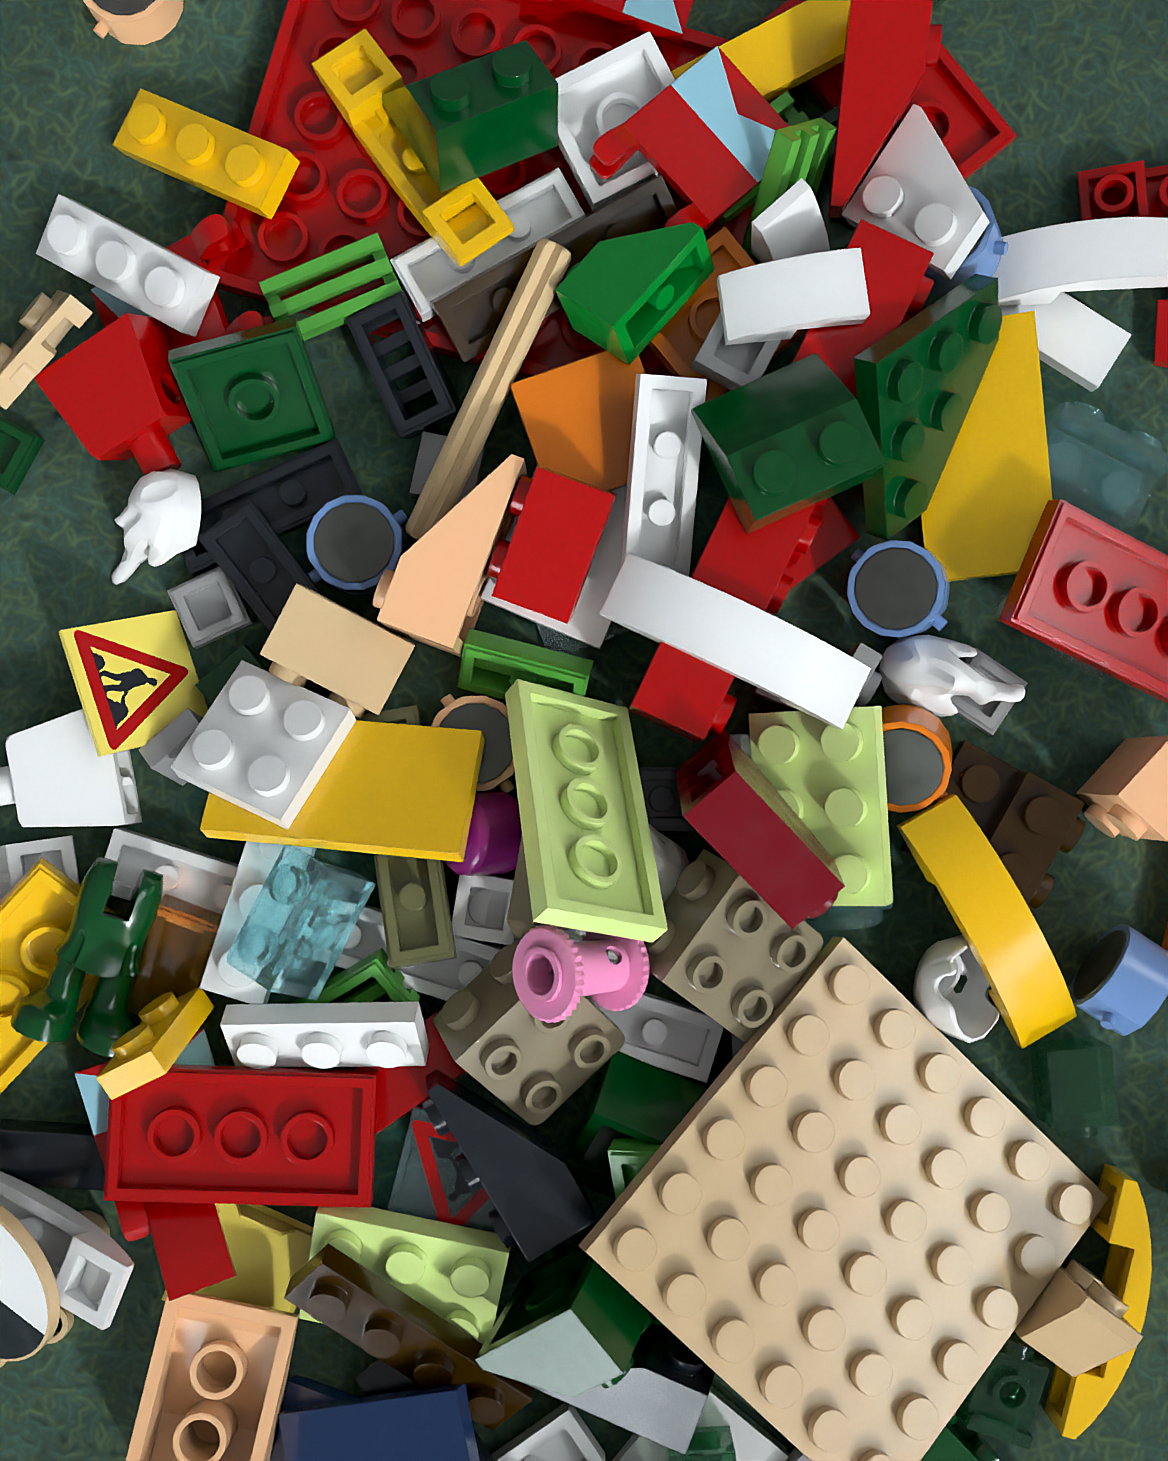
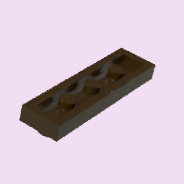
[430,175,678,362]
[284,1243,534,1431]

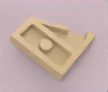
[0,290,93,410]

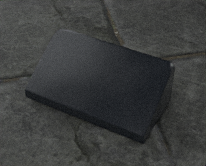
[0,1119,105,1191]

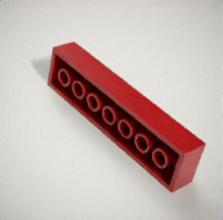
[628,219,934,743]

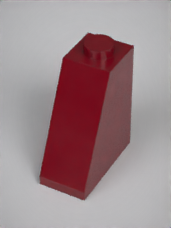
[675,729,845,929]

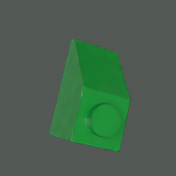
[555,222,715,365]

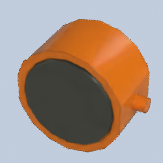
[882,704,952,813]

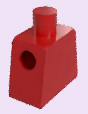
[34,313,192,476]

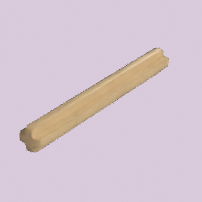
[405,238,571,540]

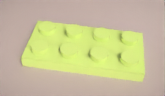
[505,679,668,943]

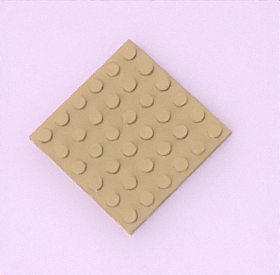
[579,937,1109,1461]

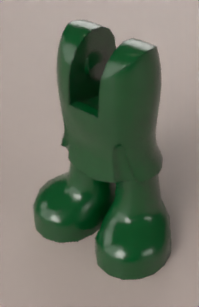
[10,857,163,1057]

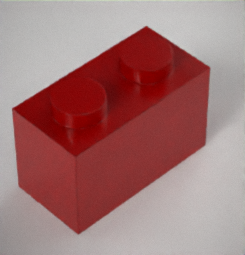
[487,467,617,624]

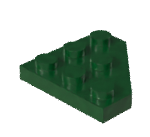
[854,274,1002,541]

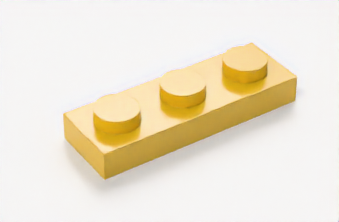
[112,88,300,220]

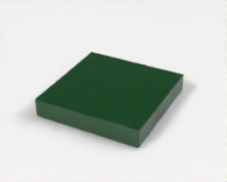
[168,317,336,472]

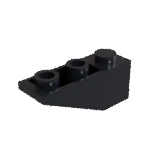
[421,1069,598,1263]

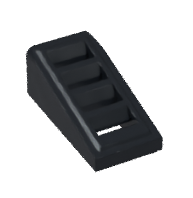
[346,291,462,439]

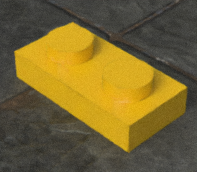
[96,987,215,1100]

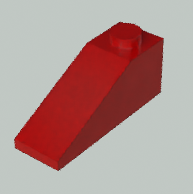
[828,0,942,218]

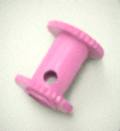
[512,924,650,1023]

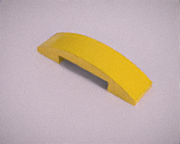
[312,29,515,267]
[897,794,1077,1049]
[1044,1164,1152,1439]

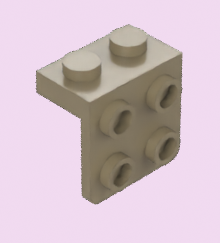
[643,849,823,1043]
[432,939,625,1125]

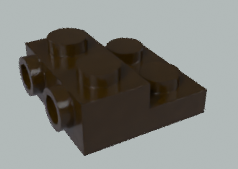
[900,740,1086,909]

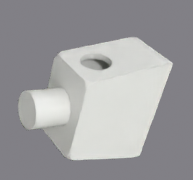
[0,709,142,827]

